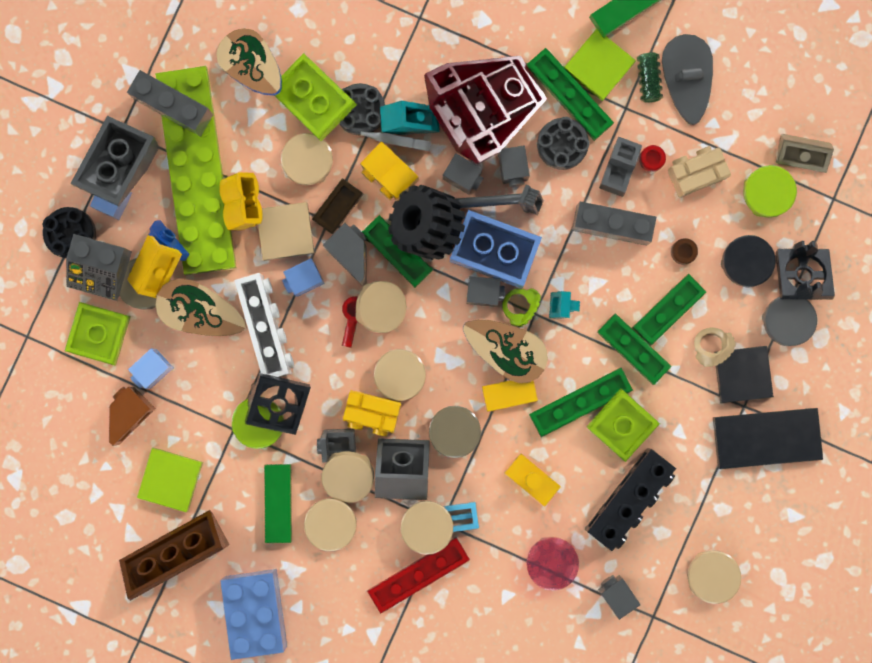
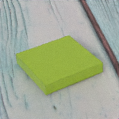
[564,28,636,101]
[65,302,131,366]
[586,389,660,462]
[137,448,203,513]

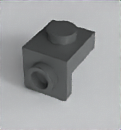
[317,429,356,462]

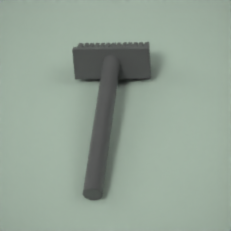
[455,185,544,215]

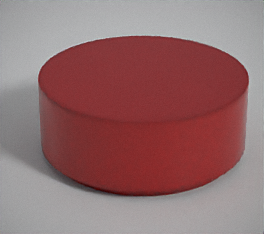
[639,145,666,172]

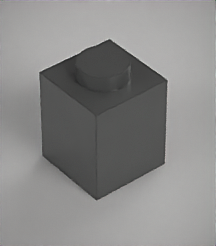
[498,145,530,187]
[443,153,484,195]
[466,276,505,307]
[598,575,641,620]

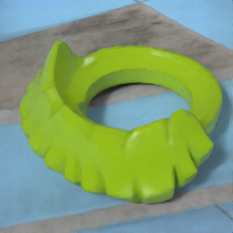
[502,288,541,328]

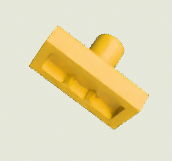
[504,453,561,507]

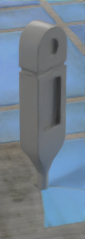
[361,131,431,151]

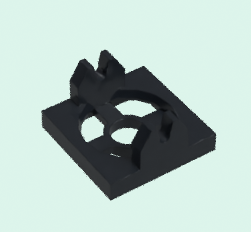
[776,241,835,300]
[245,373,311,435]

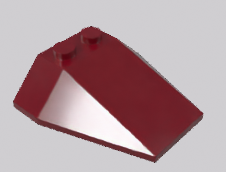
[424,56,547,164]

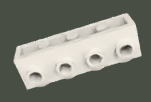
[234,273,294,378]

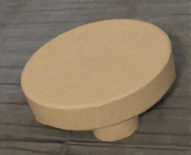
[281,133,333,186]
[356,281,407,333]
[374,349,426,401]
[321,451,374,503]
[304,498,357,551]
[401,501,453,554]
[687,550,741,604]

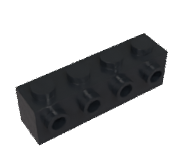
[584,448,677,551]

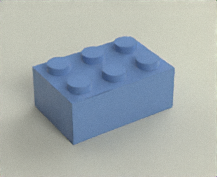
[450,210,542,289]
[220,569,287,660]

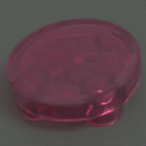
[526,537,579,590]

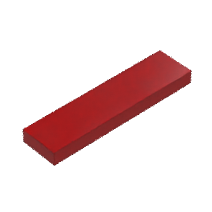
[367,537,470,614]

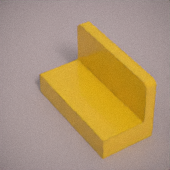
[127,235,182,298]

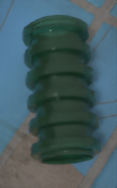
[637,52,663,103]

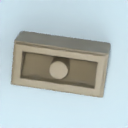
[776,134,834,173]

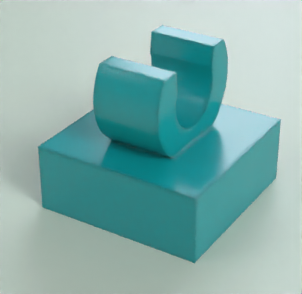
[549,291,580,319]

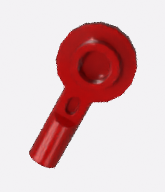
[341,296,358,348]

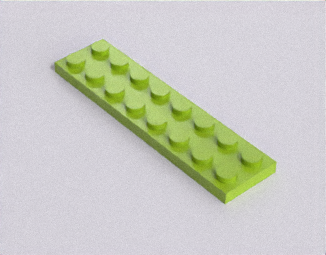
[155,66,237,276]

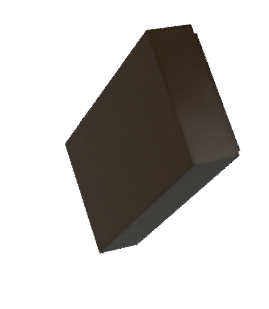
[312,178,364,235]

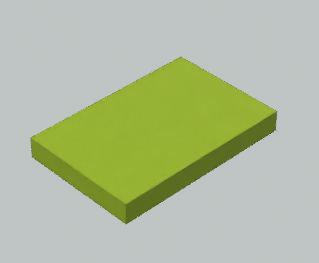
[274,53,357,141]

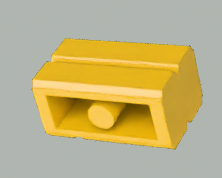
[343,390,401,437]

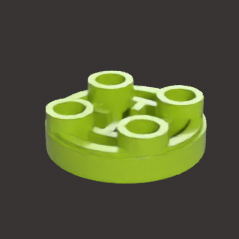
[743,165,797,218]
[232,397,284,449]

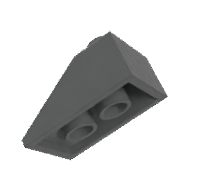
[71,116,159,206]

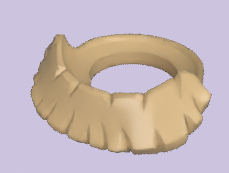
[694,327,736,367]

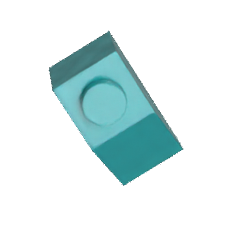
[380,101,440,135]

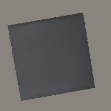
[714,346,774,403]

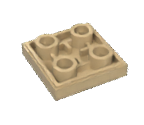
[258,202,315,261]

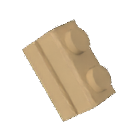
[668,146,731,198]

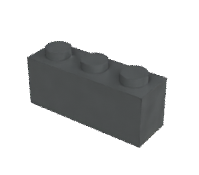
[127,70,213,137]
[572,201,657,246]

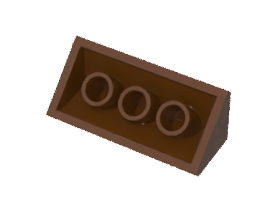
[119,510,230,601]

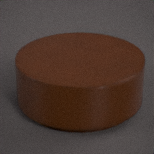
[671,238,698,265]

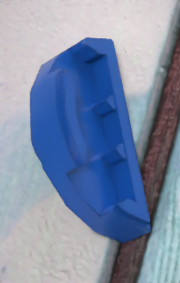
[148,220,190,261]

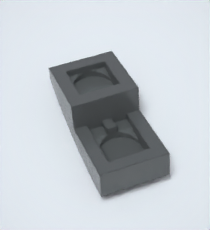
[599,136,642,197]

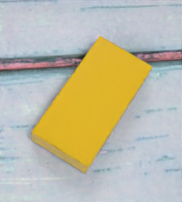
[482,380,538,412]

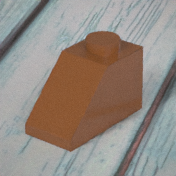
[109,387,156,446]

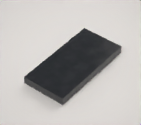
[713,408,823,469]

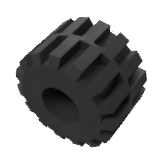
[388,185,465,260]

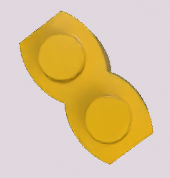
[360,141,419,201]
[220,172,263,230]

